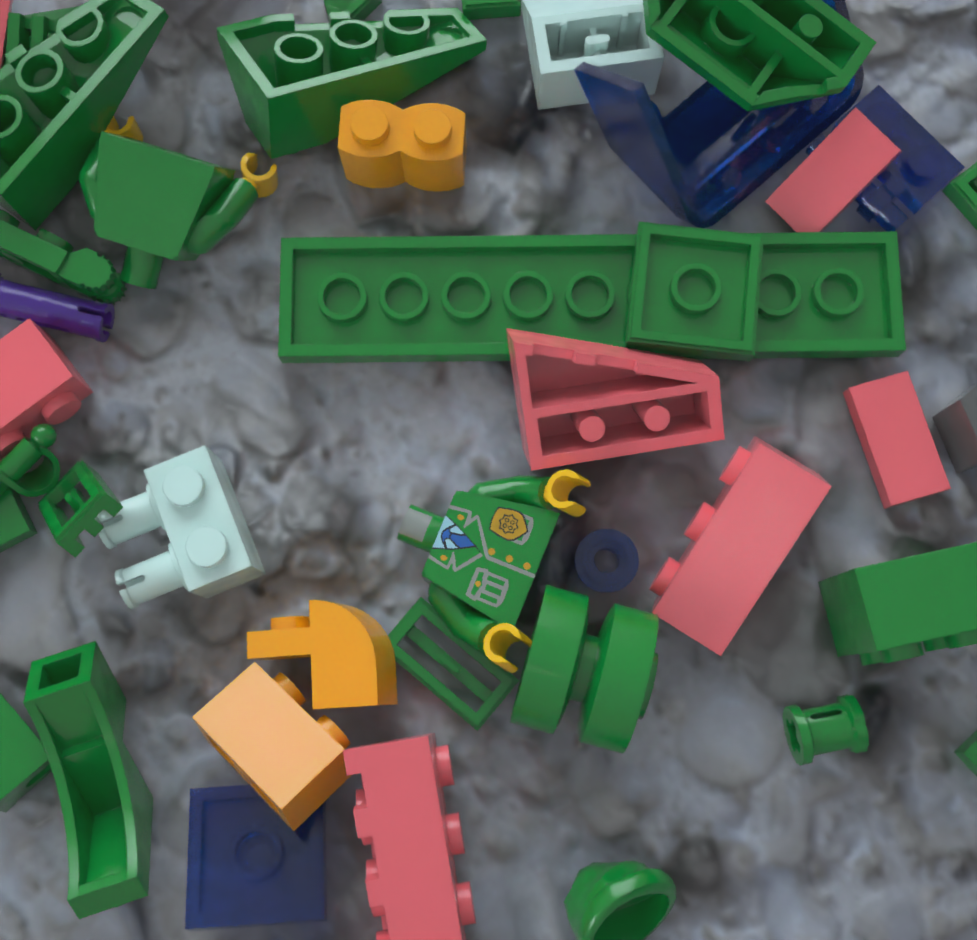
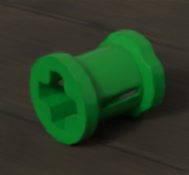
[783,694,869,766]

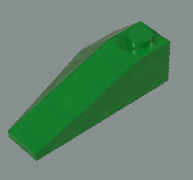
[0,0,169,231]
[217,7,487,159]

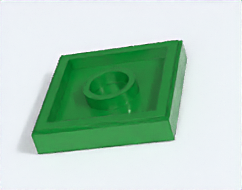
[625,221,764,362]

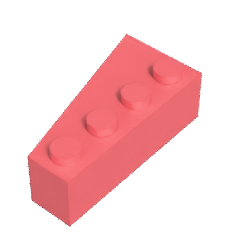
[343,733,476,940]

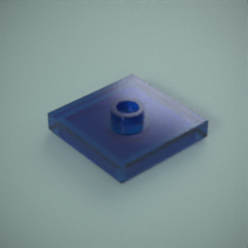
[185,785,327,931]

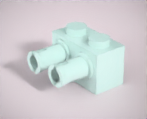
[97,445,266,609]

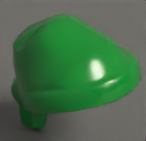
[564,861,677,940]

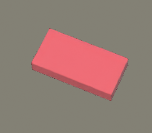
[765,107,903,232]
[843,371,951,509]

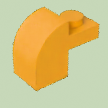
[247,600,398,709]

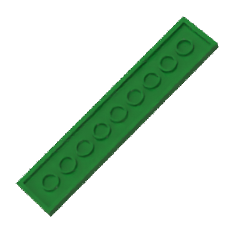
[278,231,906,363]

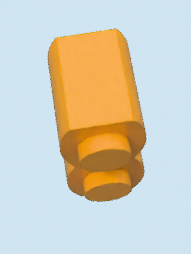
[338,100,467,192]

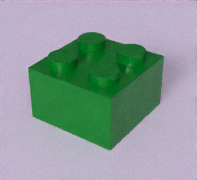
[818,542,977,666]

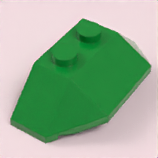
[643,0,877,111]

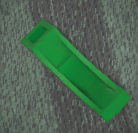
[23,641,153,919]

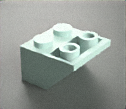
[521,0,664,110]

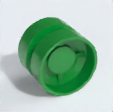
[510,585,659,754]

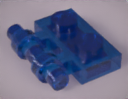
[805,85,965,232]

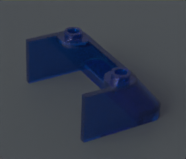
[574,0,864,228]

